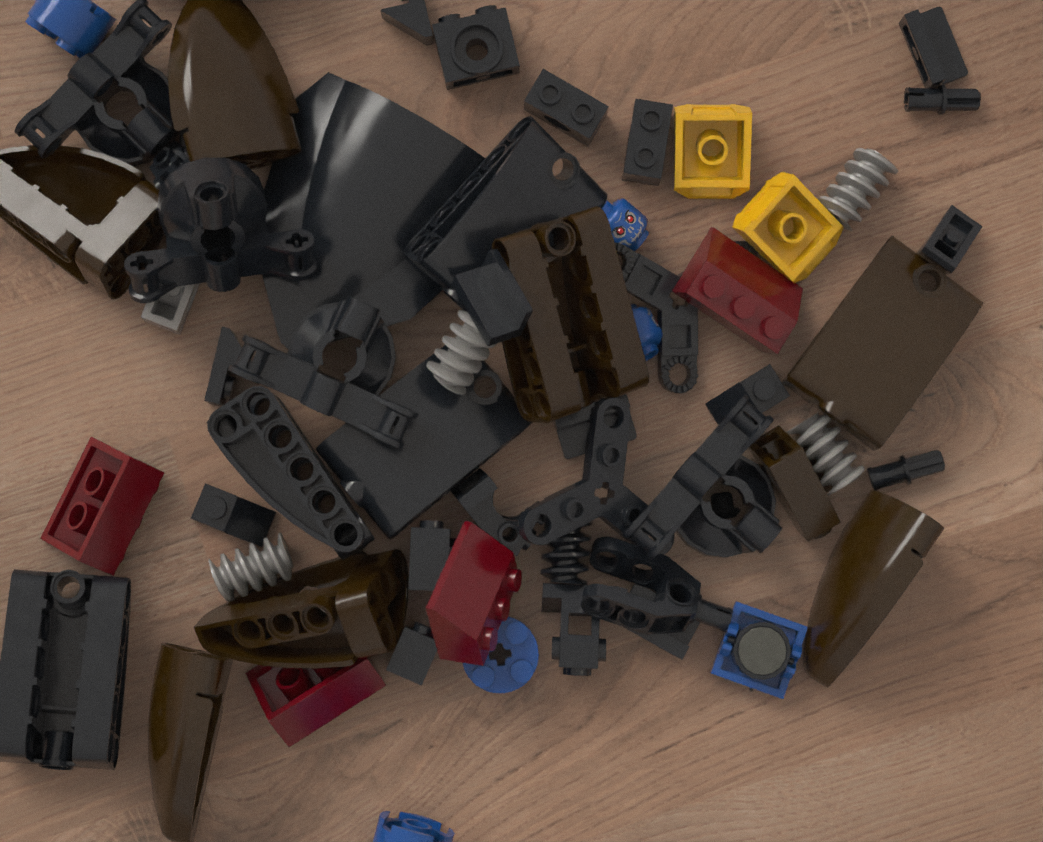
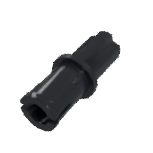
[904,85,981,115]
[867,450,945,491]

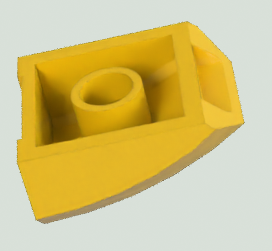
[674,104,752,199]
[732,172,844,283]

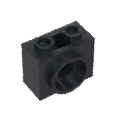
[432,5,520,90]
[408,520,456,591]

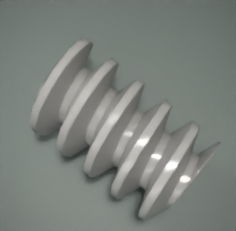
[818,148,898,231]
[426,310,496,395]
[786,412,865,496]
[208,532,293,602]

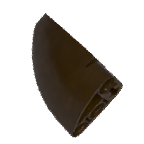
[168,0,301,170]
[0,145,164,300]
[803,490,944,688]
[194,549,408,668]
[148,642,233,842]

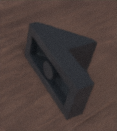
[380,0,434,45]
[917,205,983,275]
[204,327,252,406]
[705,364,790,425]
[191,483,277,547]

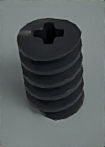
[540,521,593,585]

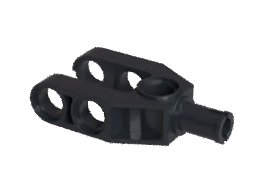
[581,536,733,635]

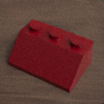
[672,227,803,354]
[40,437,164,576]
[426,521,522,666]
[245,656,386,747]

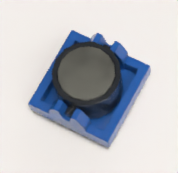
[710,601,808,699]

